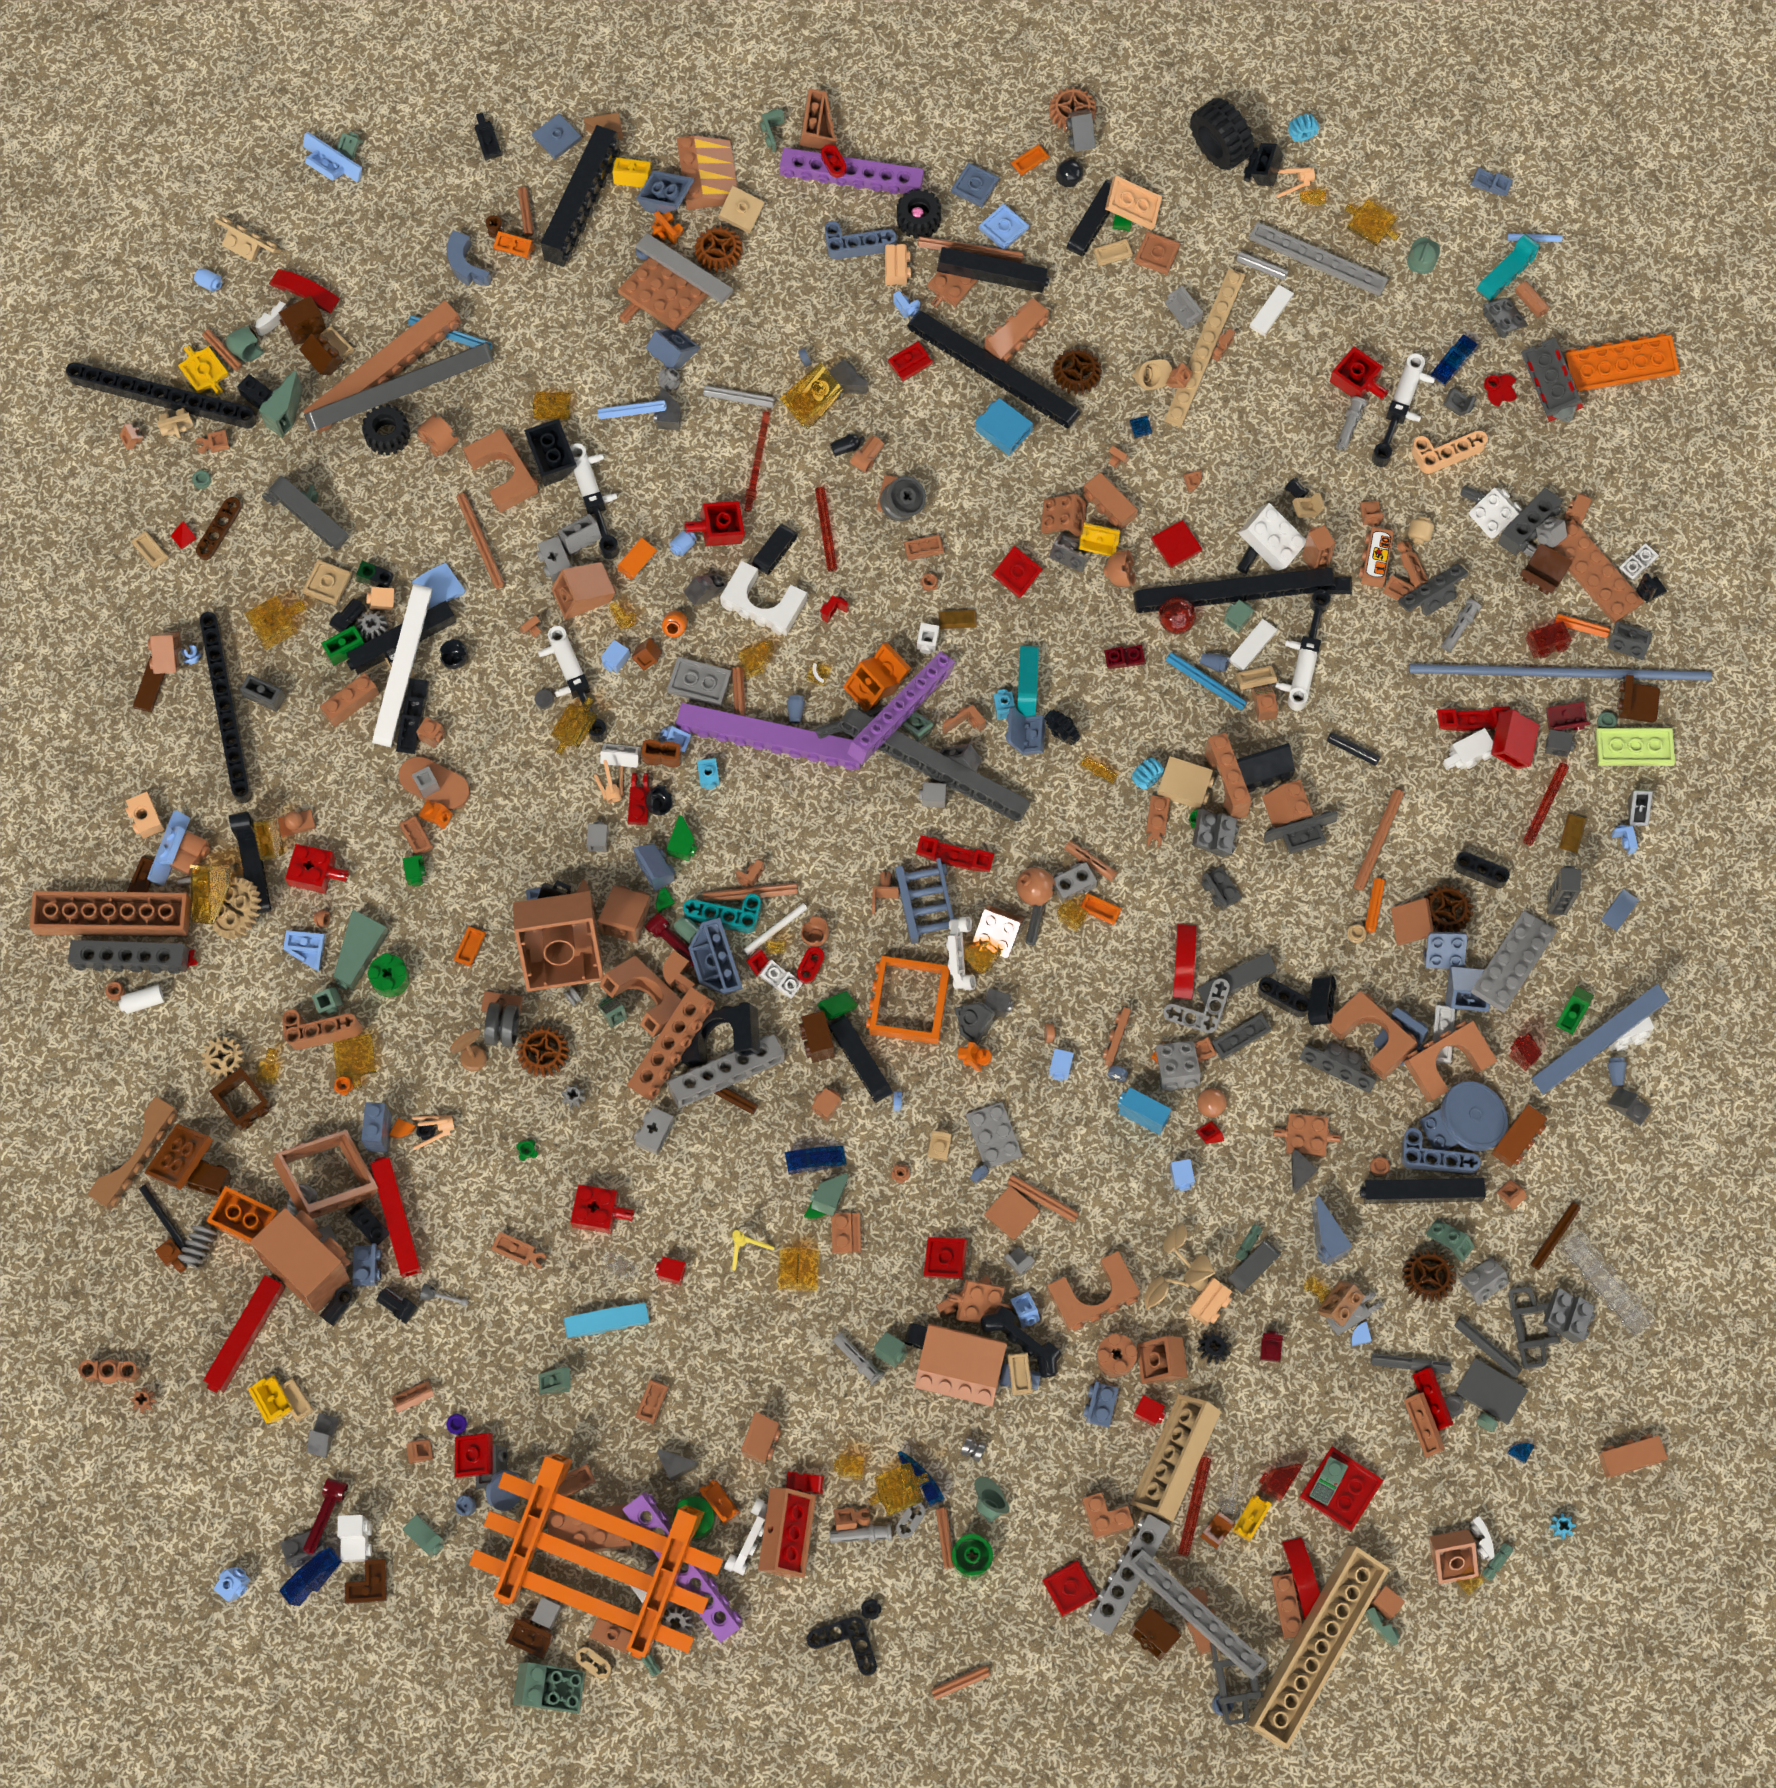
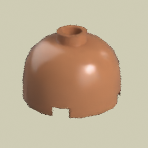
[1104,550,1135,588]
[1016,867,1055,906]

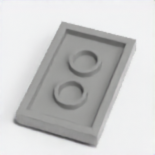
[667,657,732,707]
[965,1102,1022,1169]

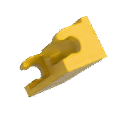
[613,158,651,188]
[1079,522,1120,556]
[248,1375,293,1424]
[1232,1495,1272,1542]

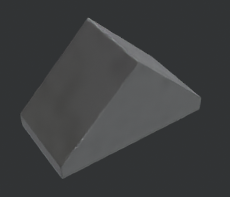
[1628,789,1653,826]
[1291,1150,1318,1193]
[657,1449,698,1481]

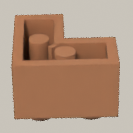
[148,631,181,674]
[1081,1492,1134,1541]

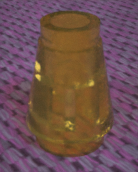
[1300,188,1326,206]

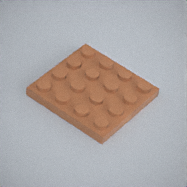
[618,257,709,331]

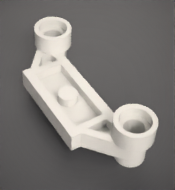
[946,917,976,990]
[724,1498,767,1575]

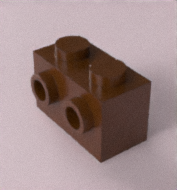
[299,333,343,376]
[185,1160,232,1197]

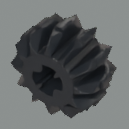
[1197,1330,1232,1365]

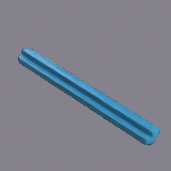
[408,315,493,350]
[1166,652,1247,710]

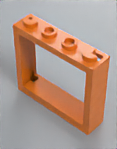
[866,956,950,1045]

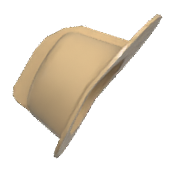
[1132,359,1172,390]

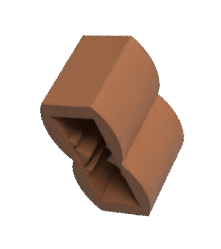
[169,831,210,877]

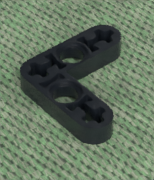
[806,1617,877,1676]

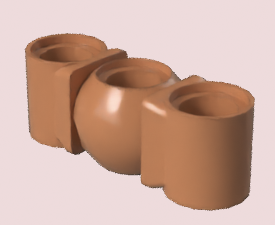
[78,1358,140,1384]

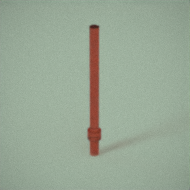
[744,411,770,512]

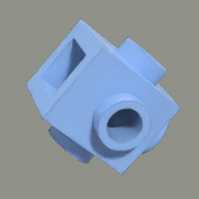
[214,1567,251,1602]

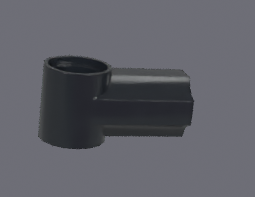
[330,598,366,632]
[319,1287,356,1327]
[376,1287,418,1324]

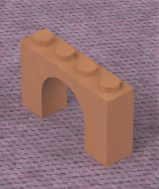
[463,428,539,513]
[1205,733,1252,819]
[599,956,682,1038]
[1327,991,1417,1080]
[1403,1020,1497,1102]
[1047,1251,1140,1332]

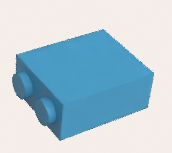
[975,398,1033,456]
[1117,1087,1172,1135]

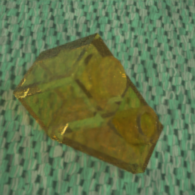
[737,640,774,679]
[963,941,1002,974]

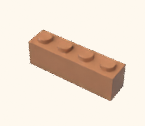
[984,298,1049,364]

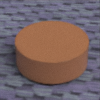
[1044,1024,1055,1043]
[1369,1157,1390,1177]

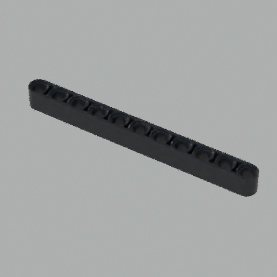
[907,311,1080,429]
[65,362,257,429]
[1133,568,1336,613]
[200,612,252,803]

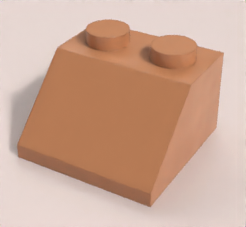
[1262,780,1313,828]
[1137,1336,1188,1384]
[741,1412,782,1464]
[1429,1529,1479,1584]

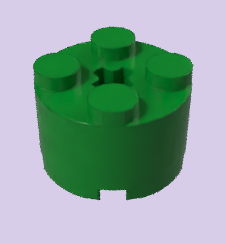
[367,953,409,997]
[673,1496,715,1541]
[952,1534,993,1579]

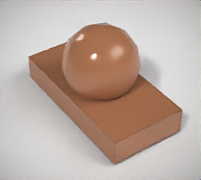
[274,809,316,838]

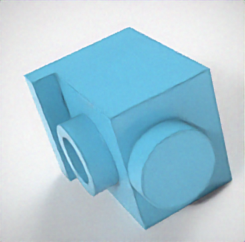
[993,689,1016,720]
[697,758,720,789]

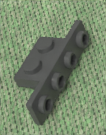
[1398,564,1468,616]
[1263,811,1338,854]
[1299,1041,1377,1093]

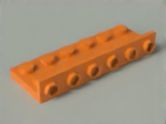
[1563,333,1680,392]

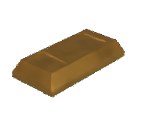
[938,610,977,629]
[1559,813,1587,853]

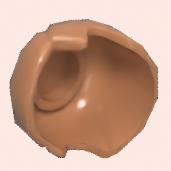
[800,916,830,947]
[1197,1088,1227,1118]

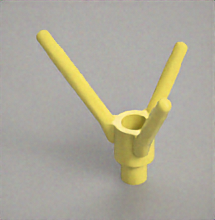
[732,1229,775,1270]

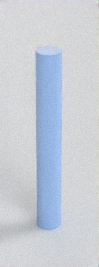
[1507,233,1562,242]

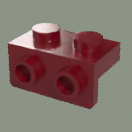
[1546,701,1590,732]

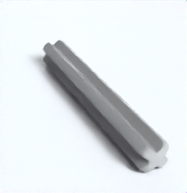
[703,385,775,408]

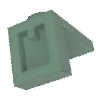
[1426,1219,1475,1262]

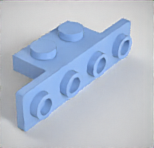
[303,132,362,182]
[147,810,190,886]

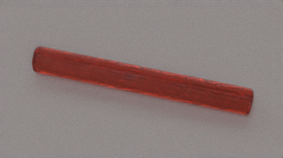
[815,487,837,572]
[1523,763,1569,846]
[1178,1457,1211,1557]

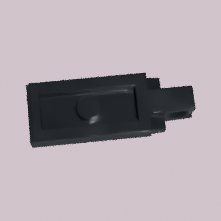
[474,112,502,161]

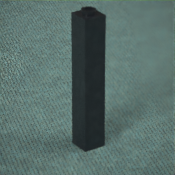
[937,247,1050,293]
[346,601,456,675]
[1360,1178,1486,1204]

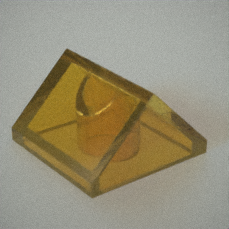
[778,1247,819,1291]

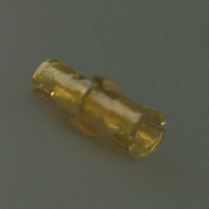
[1080,755,1119,785]

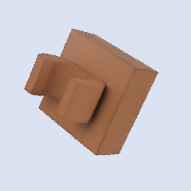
[119,423,144,450]
[1108,446,1130,468]
[519,615,541,638]

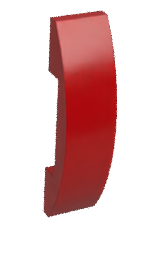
[269,269,340,314]
[1436,706,1510,731]
[916,835,995,872]
[1173,924,1196,1000]
[1282,1537,1320,1620]

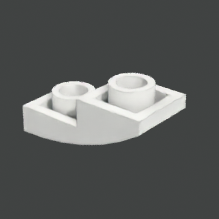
[255,301,287,336]
[1619,543,1659,581]
[758,960,803,999]
[1470,1516,1495,1562]

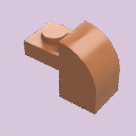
[663,950,696,994]

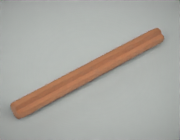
[918,236,1024,263]
[456,493,505,589]
[1353,789,1404,891]

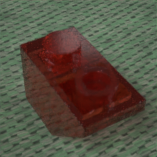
[1509,1032,1542,1072]

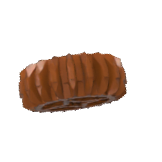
[694,225,743,273]
[516,1025,570,1078]

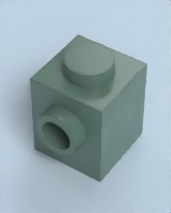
[1224,600,1254,633]
[312,987,343,1015]
[874,1332,907,1368]

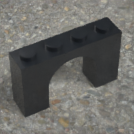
[681,1002,760,1067]

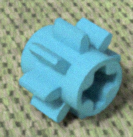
[1549,1513,1576,1540]

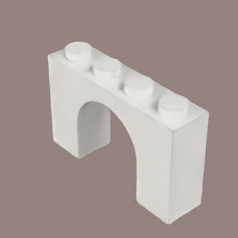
[720,561,808,636]

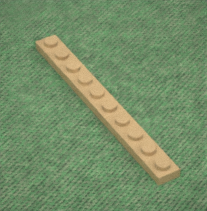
[1164,269,1246,428]

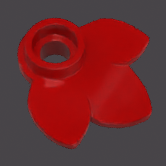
[1484,374,1517,407]

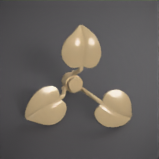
[1144,1223,1215,1311]

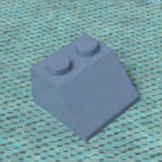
[646,327,701,369]
[633,844,675,892]

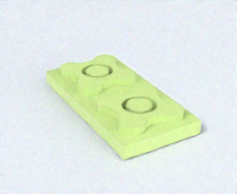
[1595,728,1675,766]

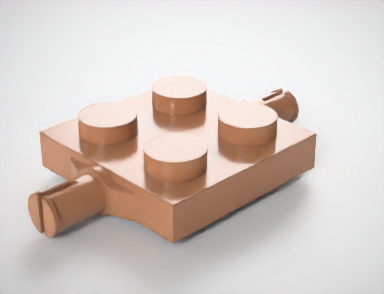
[927,272,978,308]
[1273,1113,1341,1157]
[947,1280,1012,1324]

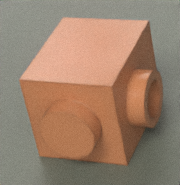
[416,717,445,748]
[812,1088,842,1122]
[1370,1586,1405,1620]

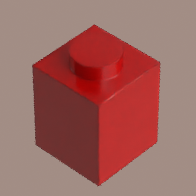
[655,1256,687,1285]
[1133,1395,1166,1427]

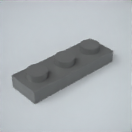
[1212,1014,1272,1060]

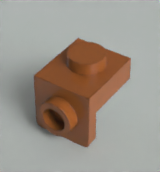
[1200,1512,1235,1549]

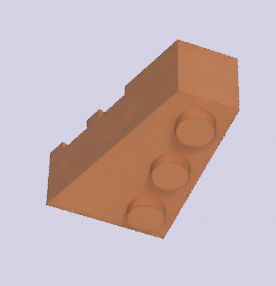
[799,88,837,150]

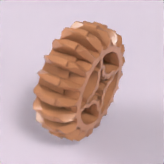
[1049,86,1097,132]

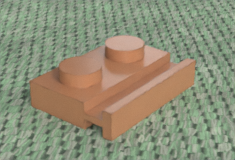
[831,1212,861,1254]

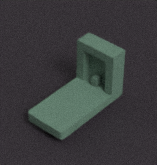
[760,109,785,152]
[403,1515,446,1558]

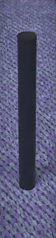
[139,1185,188,1251]

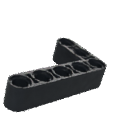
[229,811,271,914]

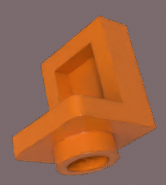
[418,800,453,829]

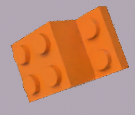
[843,642,912,711]

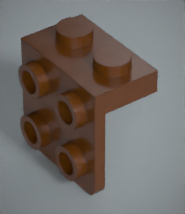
[1520,544,1572,595]
[1617,675,1660,723]

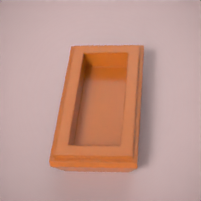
[1011,144,1050,176]
[1079,893,1122,925]
[453,926,486,967]

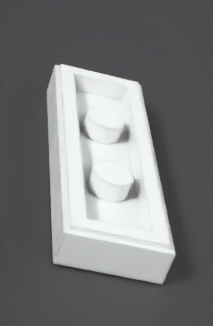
[1249,285,1294,336]
[1229,619,1278,672]
[1433,1005,1455,1064]

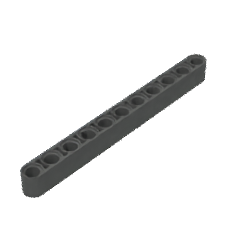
[304,342,494,432]
[839,708,1030,821]

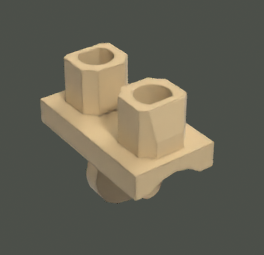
[157,408,194,439]

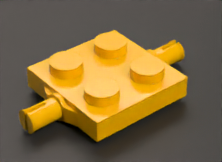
[178,345,229,395]

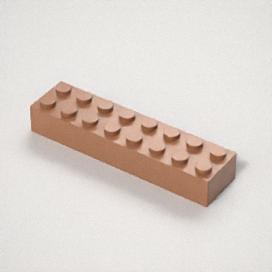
[29,891,191,937]

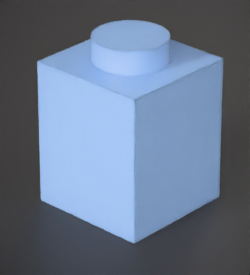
[601,640,630,673]
[1049,1048,1074,1081]
[1170,1159,1195,1191]

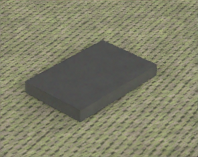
[1455,1358,1528,1425]

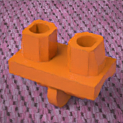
[652,211,683,245]
[958,1042,992,1071]

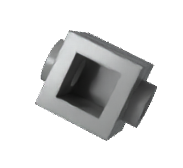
[1536,517,1567,548]

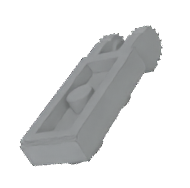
[1326,1292,1383,1336]

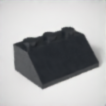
[524,418,577,486]
[1236,743,1295,793]

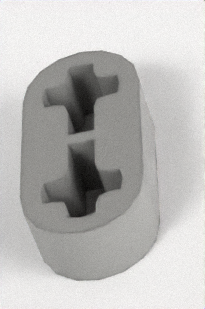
[896,1502,925,1539]

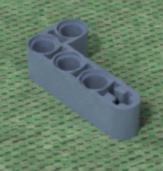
[825,221,897,260]
[1401,1128,1481,1175]

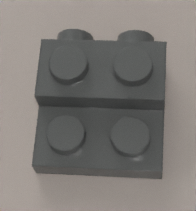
[1192,808,1239,857]
[1543,1288,1595,1343]

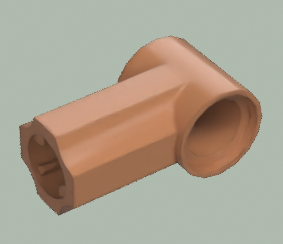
[850,436,884,473]

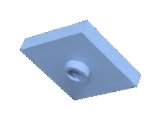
[978,203,1029,250]

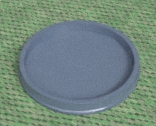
[1441,1081,1508,1151]

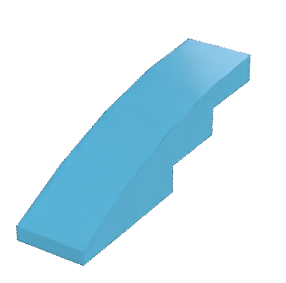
[563,1303,649,1338]

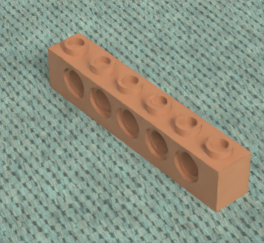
[627,986,716,1101]

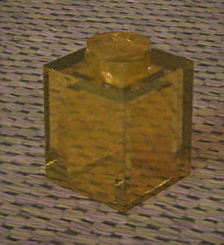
[1057,899,1088,932]
[834,1454,864,1480]

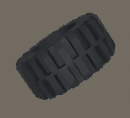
[1190,98,1255,170]

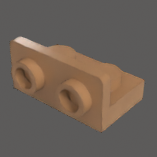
[1317,1280,1365,1327]

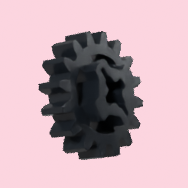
[1044,709,1081,745]

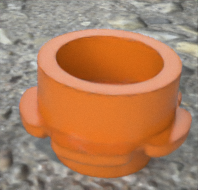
[334,1076,353,1095]

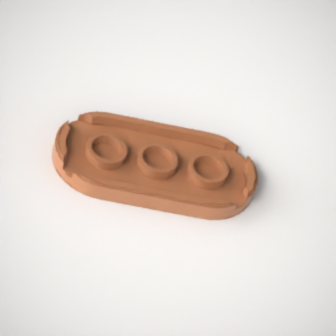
[399,757,470,811]

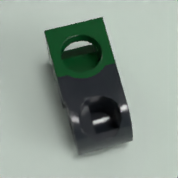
[356,560,394,588]

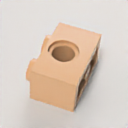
[125,792,164,839]

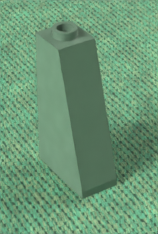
[333,910,389,990]

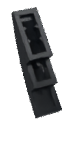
[396,678,429,754]

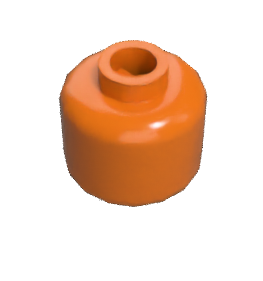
[662,610,688,638]

